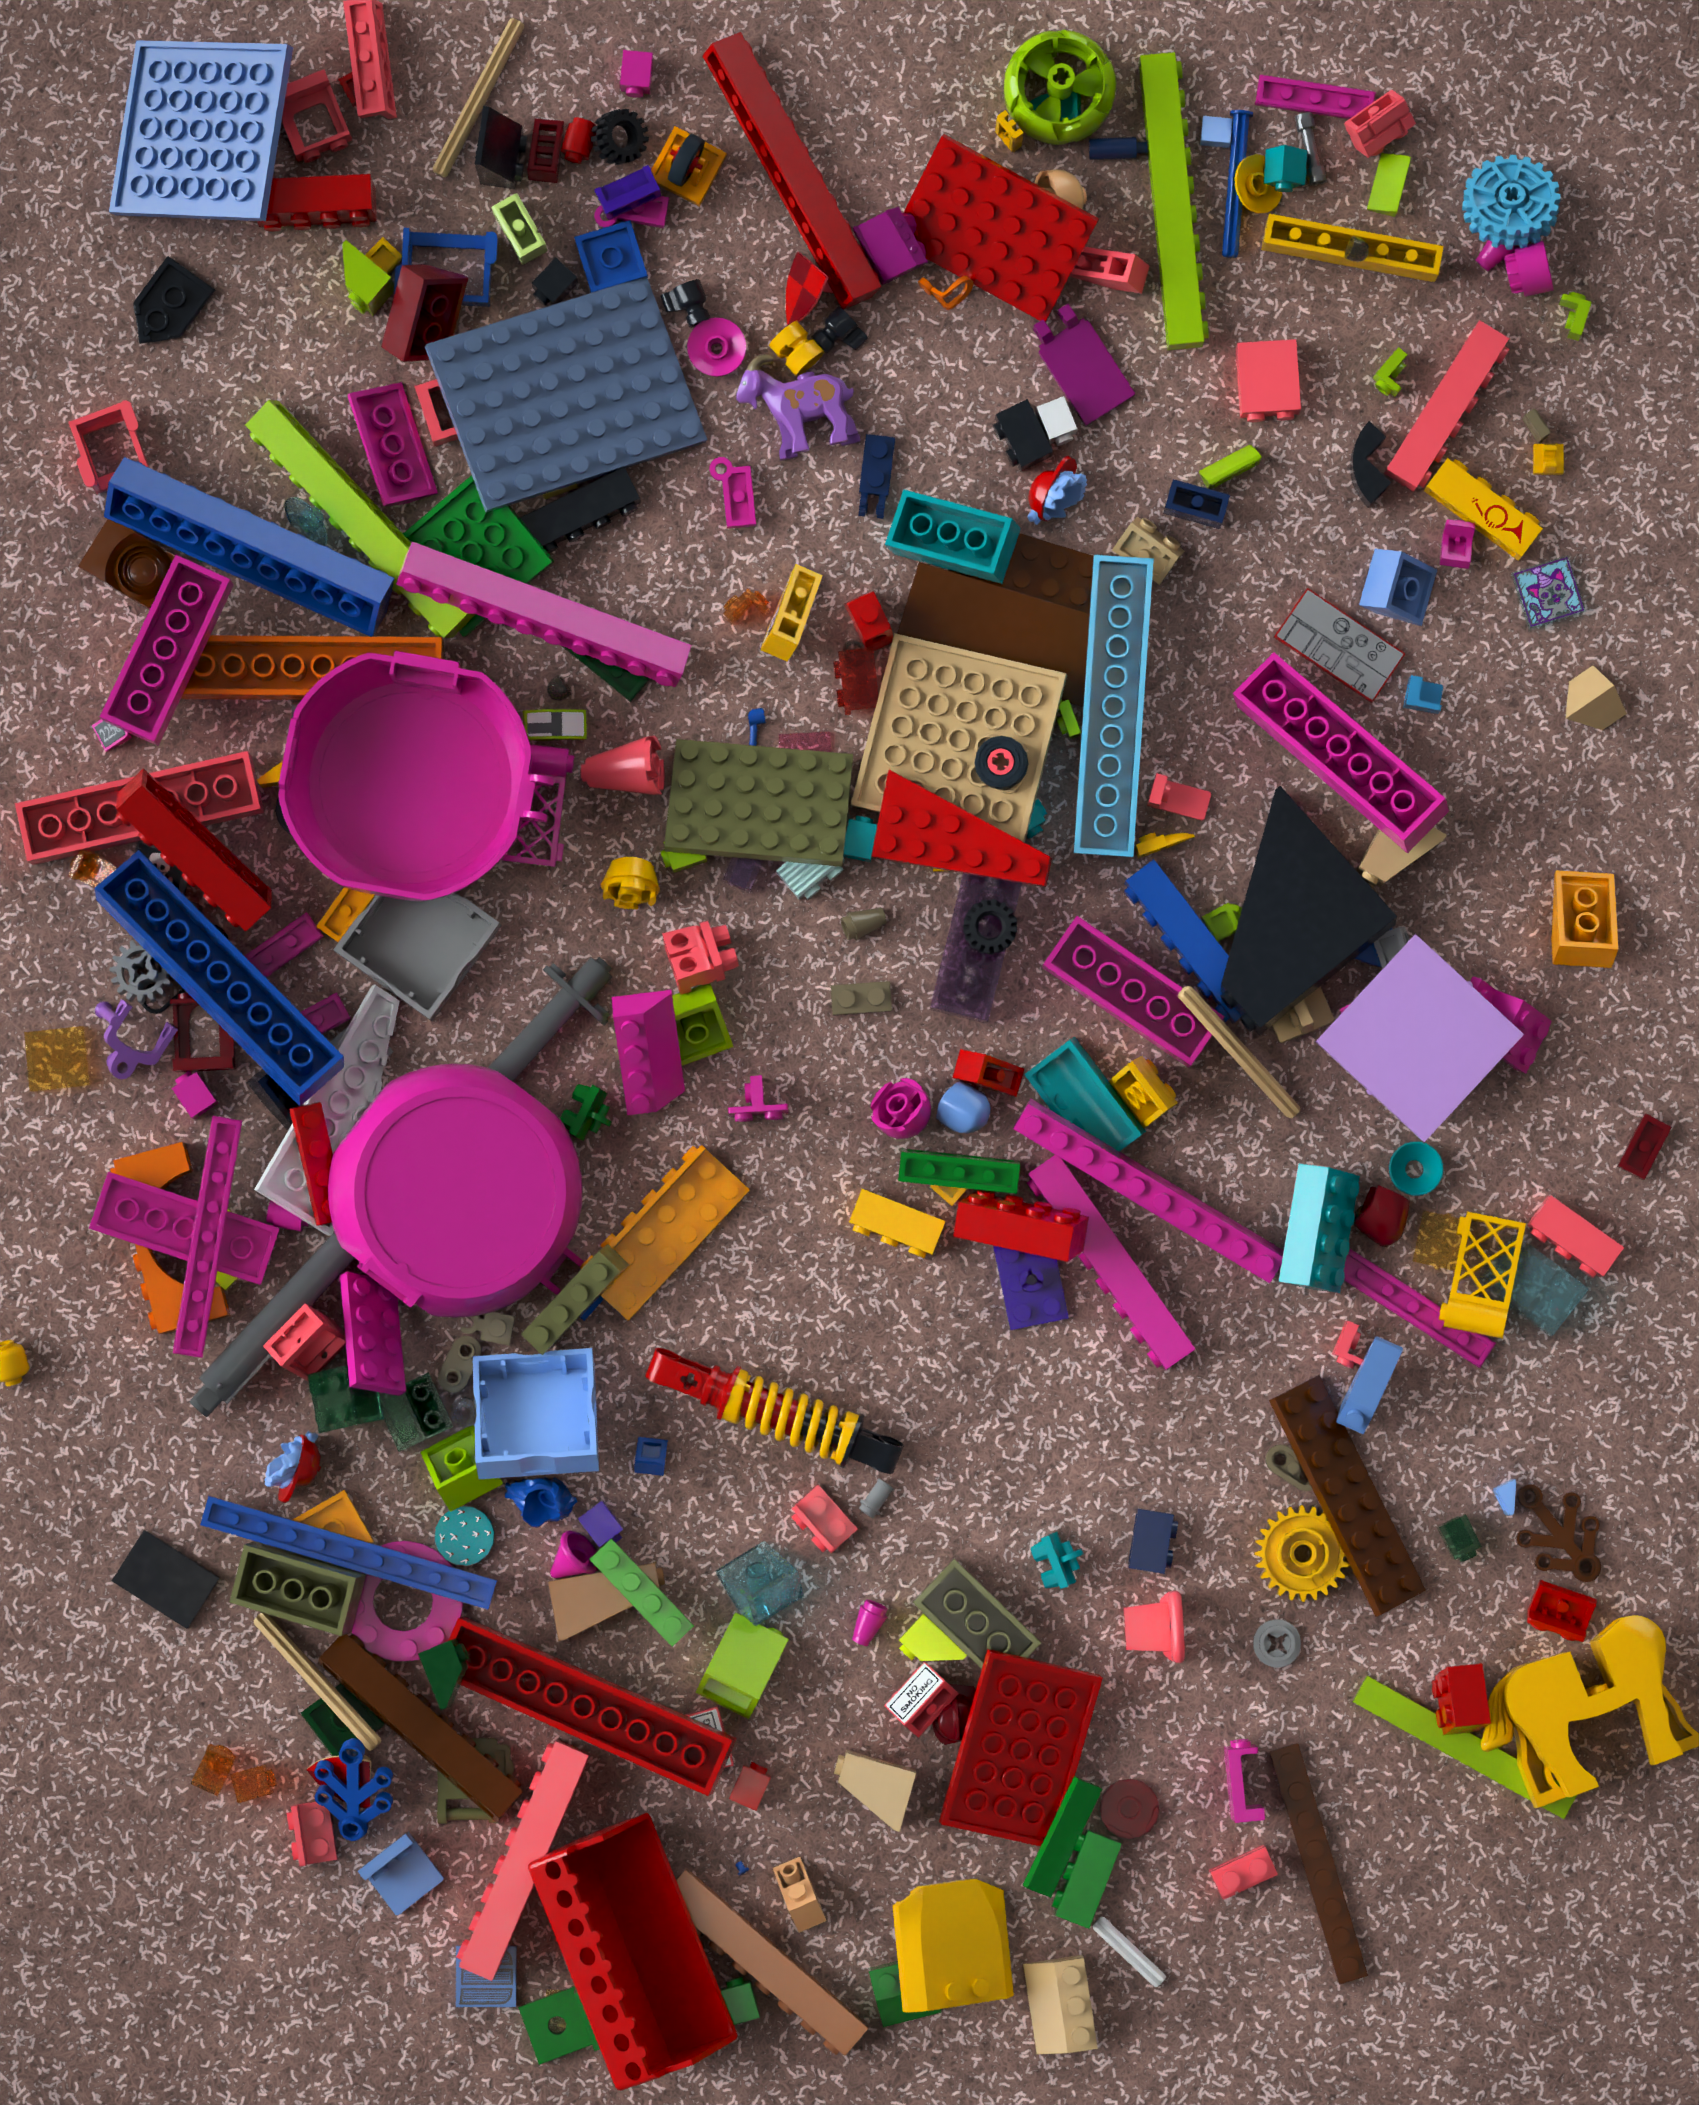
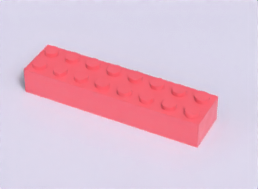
[15,751,264,865]
[456,1740,591,1981]

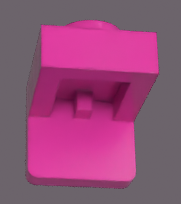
[1439,519,1475,569]

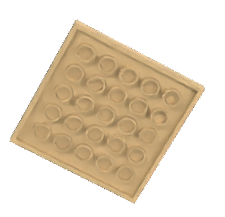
[851,633,1067,843]

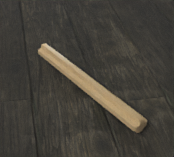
[433,18,524,178]
[1178,985,1301,1118]
[253,1612,381,1751]

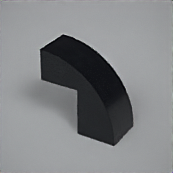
[1350,421,1391,508]

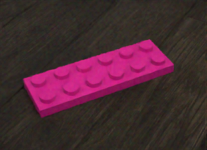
[89,1172,280,1285]

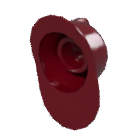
[932,1684,976,1745]

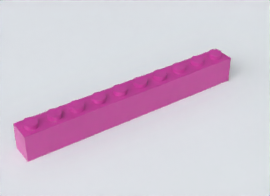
[396,542,692,687]
[1013,1098,1284,1283]

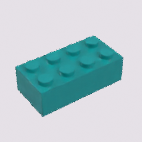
[885,490,1021,584]
[1279,1163,1360,1293]

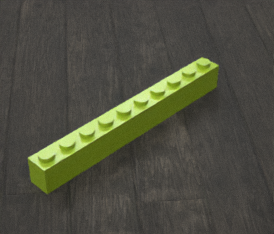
[1139,52,1209,350]
[245,400,475,638]

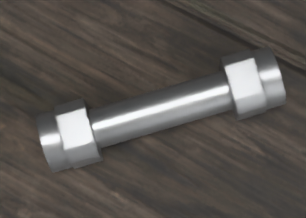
[1295,112,1327,186]

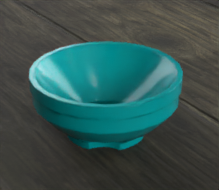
[1389,1142,1443,1196]

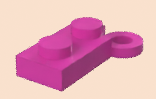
[594,196,669,228]
[709,457,756,529]

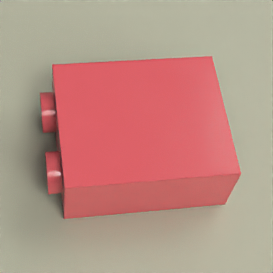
[1235,339,1301,422]

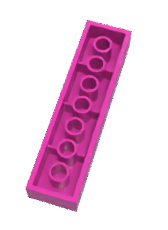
[1233,652,1449,853]

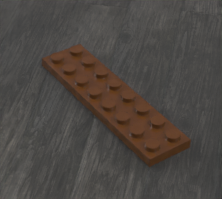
[1269,1375,1426,1617]

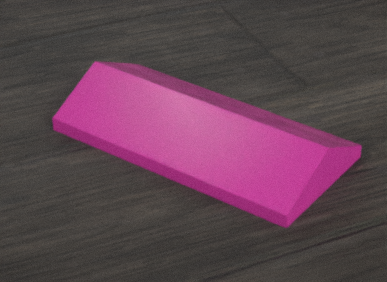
[347,382,438,506]

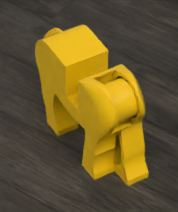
[1480,1615,1699,1808]

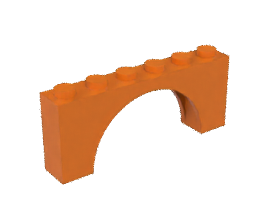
[110,1142,231,1334]

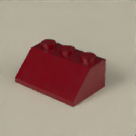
[381,264,468,362]

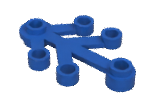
[314,1738,393,1841]

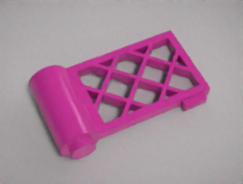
[501,744,575,867]

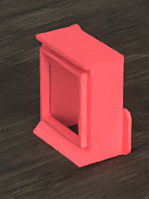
[69,400,150,494]

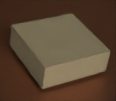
[1522,409,1550,443]

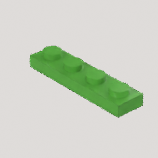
[589,1538,694,1647]

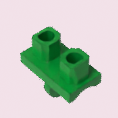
[560,1084,612,1141]

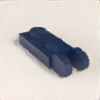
[858,434,895,519]

